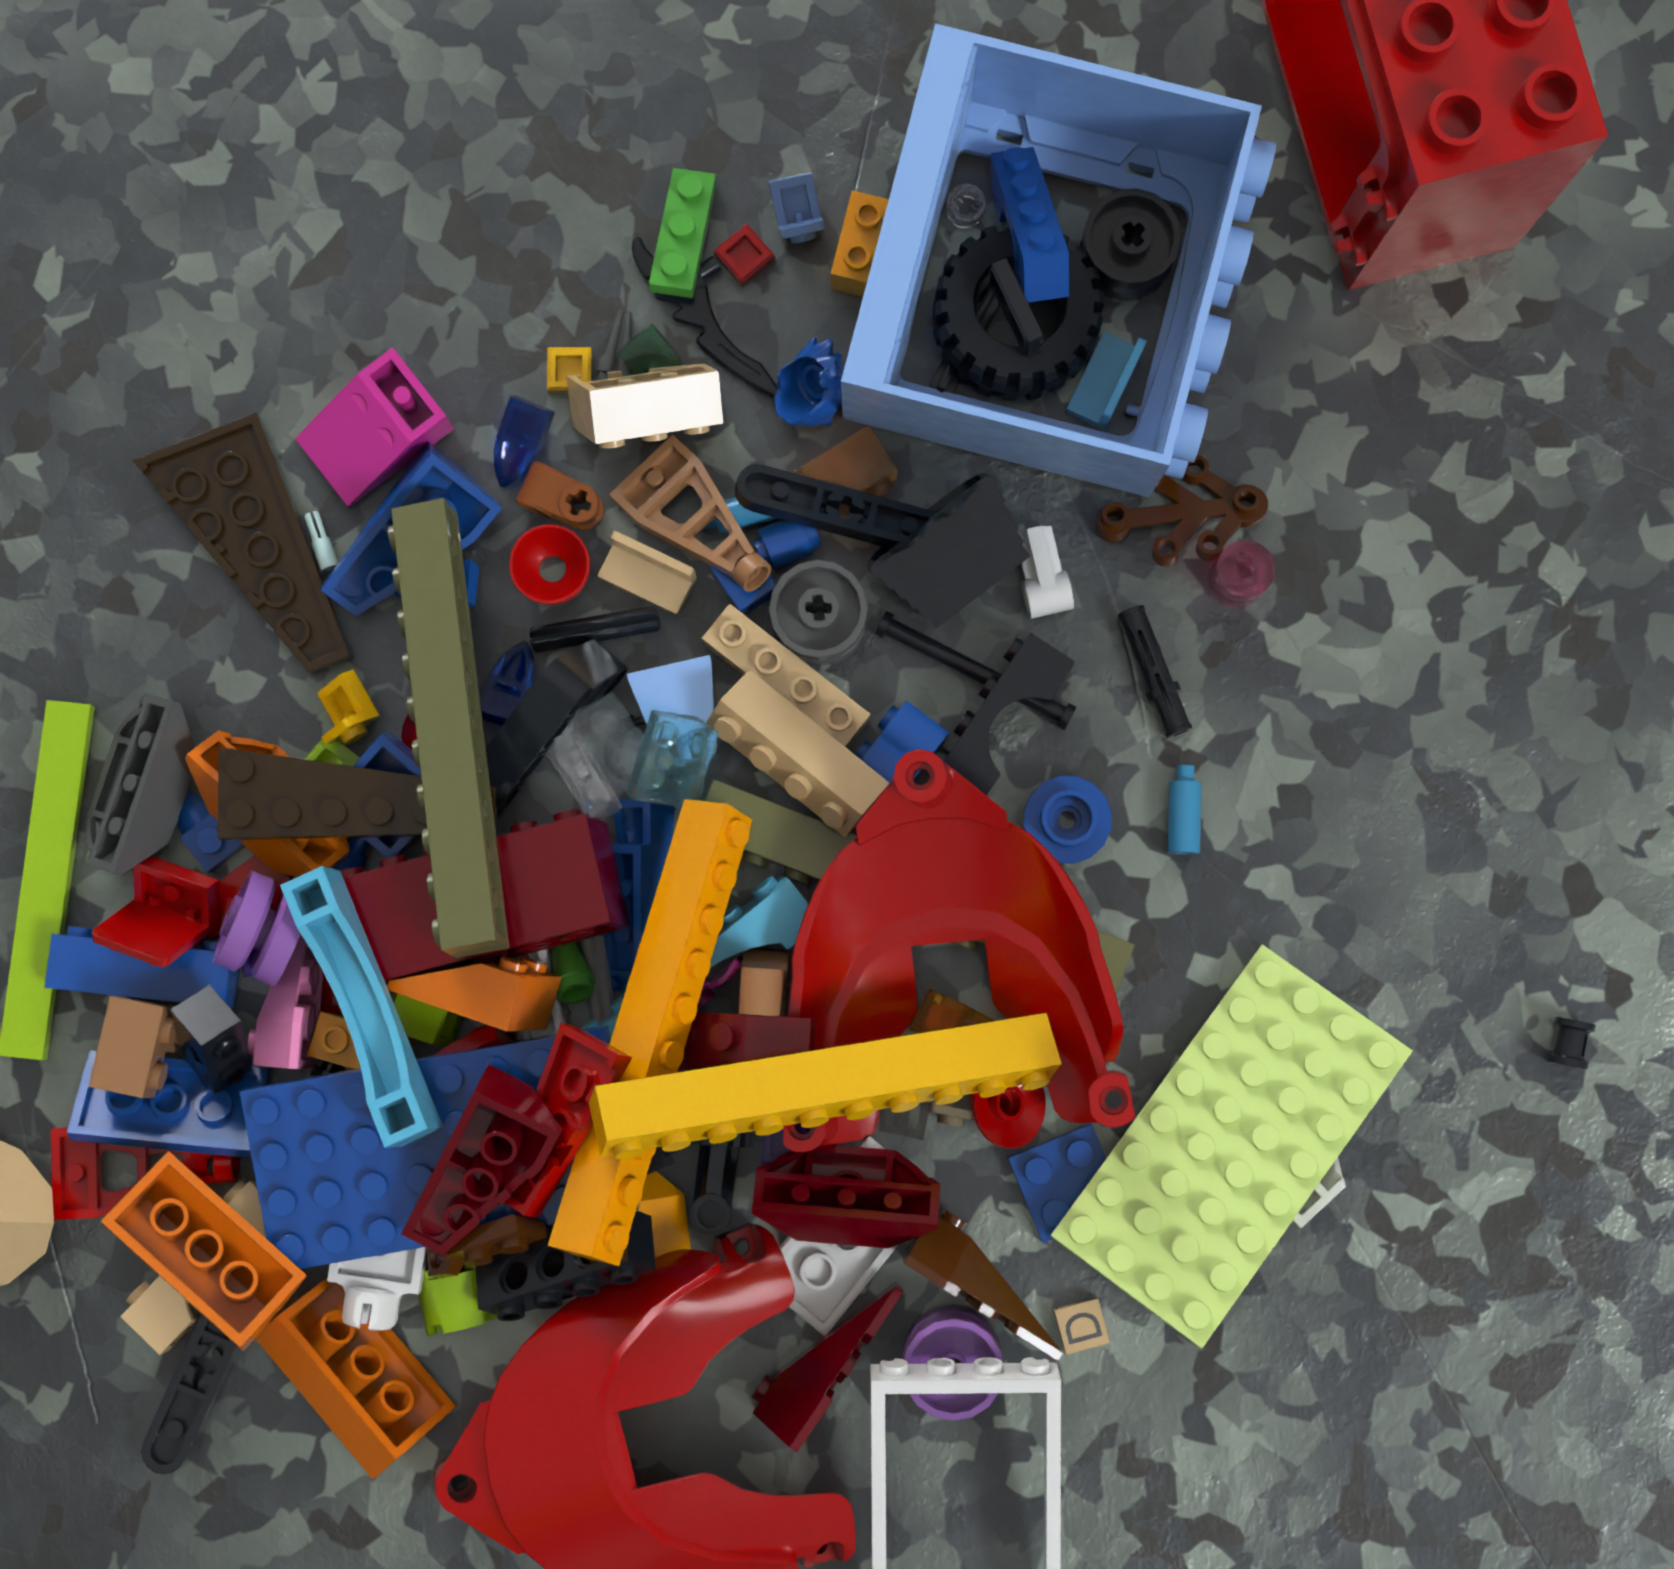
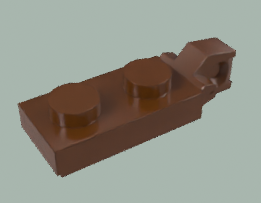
[426,1214,547,1278]

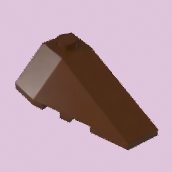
[902,1208,1063,1360]

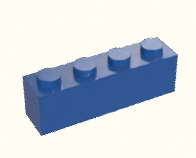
[44,926,241,1008]

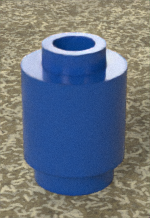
[753,519,822,570]

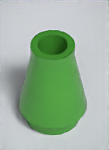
[550,942,596,1004]

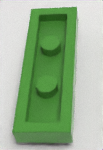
[649,168,717,298]

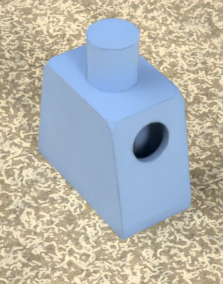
[627,655,716,766]

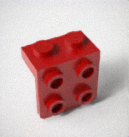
[92,856,220,967]

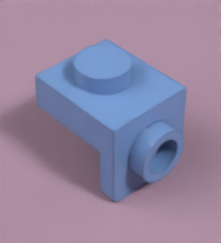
[768,171,825,243]

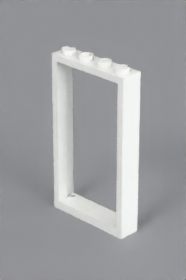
[870,1357,1061,1569]

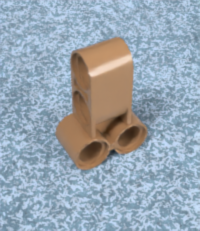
[738,948,789,1017]

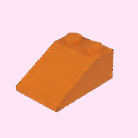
[387,957,562,1032]

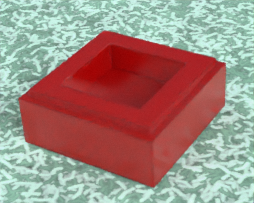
[713,223,775,287]

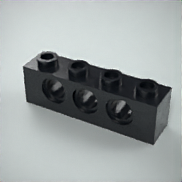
[476,1210,656,1321]

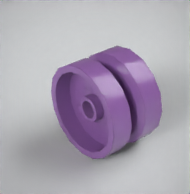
[212,870,301,987]
[902,1304,1003,1421]

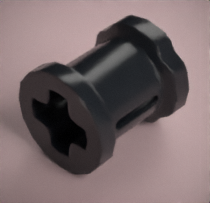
[1547,1017,1596,1070]

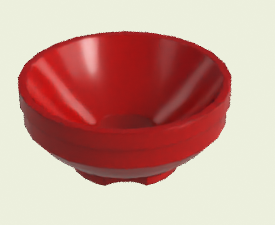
[509,524,590,605]

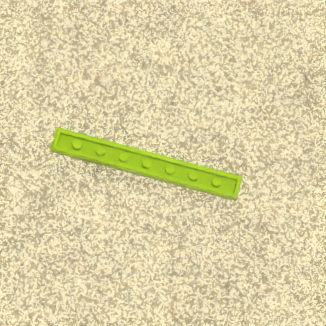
[0,700,95,1060]

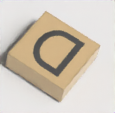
[1053,1297,1110,1355]

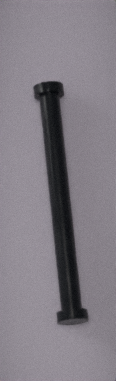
[875,611,1076,730]

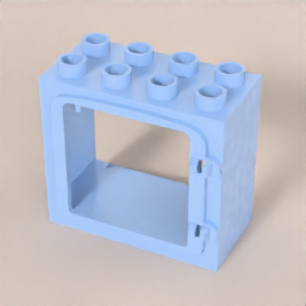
[841,23,1276,497]

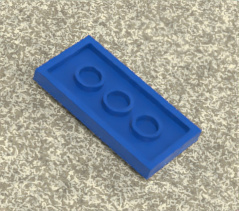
[67,1050,271,1158]

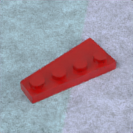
[504,1023,633,1218]

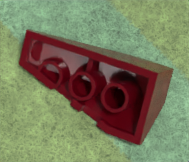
[401,1064,562,1255]
[751,1282,904,1453]

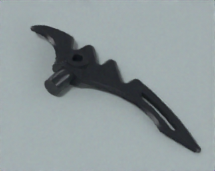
[632,237,778,398]

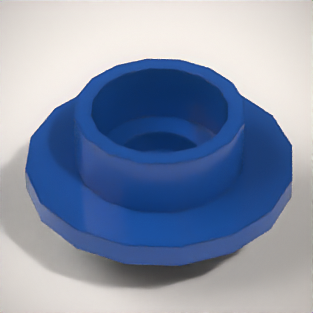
[1023,776,1112,864]

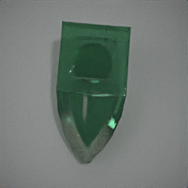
[618,322,683,375]

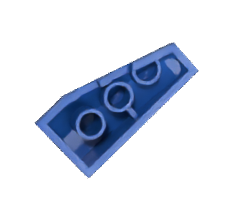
[320,442,502,616]

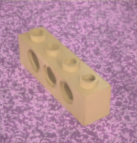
[702,603,871,749]

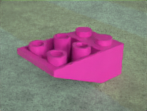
[295,347,454,508]

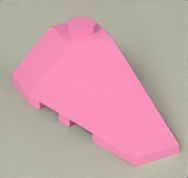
[248,935,323,1069]

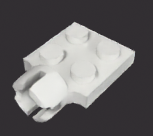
[327,1247,428,1331]

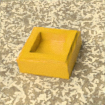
[547,347,593,394]

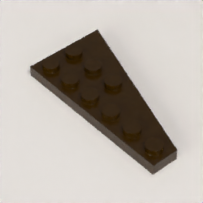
[132,412,353,674]

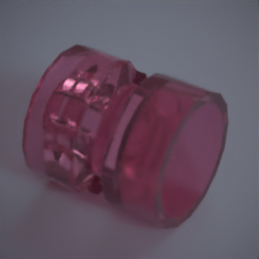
[1208,540,1275,608]

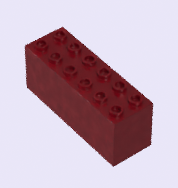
[341,809,631,991]

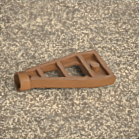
[609,434,771,592]

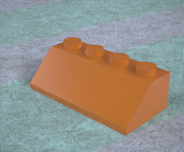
[101,1151,307,1351]
[255,1277,456,1480]

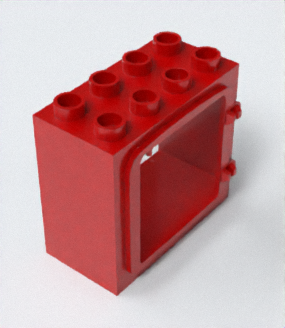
[1260,0,1609,290]

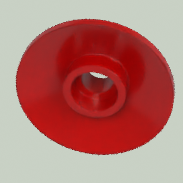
[971,1085,1046,1148]

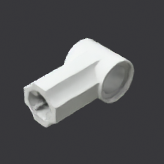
[1018,526,1074,619]

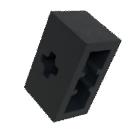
[170,985,253,1094]

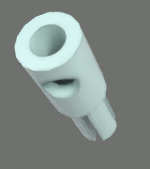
[304,511,338,573]

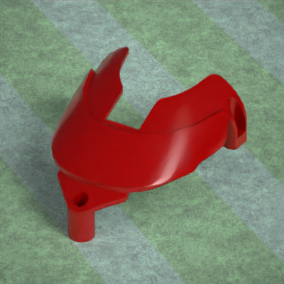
[783,749,1135,1153]
[433,1223,856,1569]

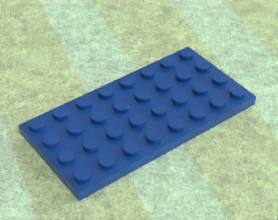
[239,1025,640,1269]

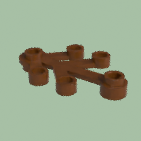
[1096,455,1268,567]

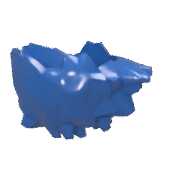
[774,337,843,427]

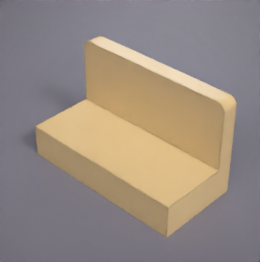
[597,530,697,617]

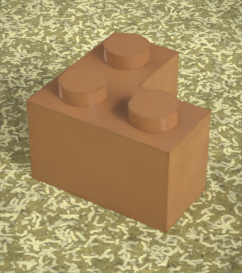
[88,996,180,1098]

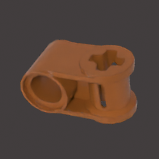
[515,461,605,531]

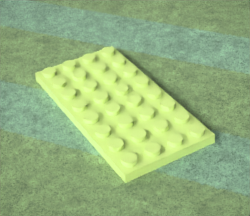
[1050,944,1413,1349]

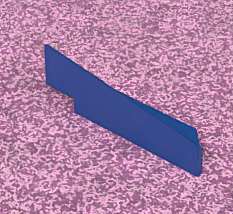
[603,798,675,994]

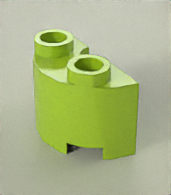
[418,1264,497,1336]

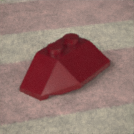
[677,1013,816,1073]
[752,1145,940,1248]

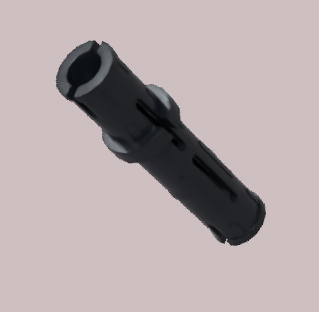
[1118,605,1193,739]

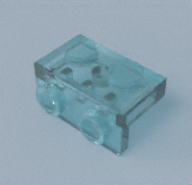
[626,710,718,811]

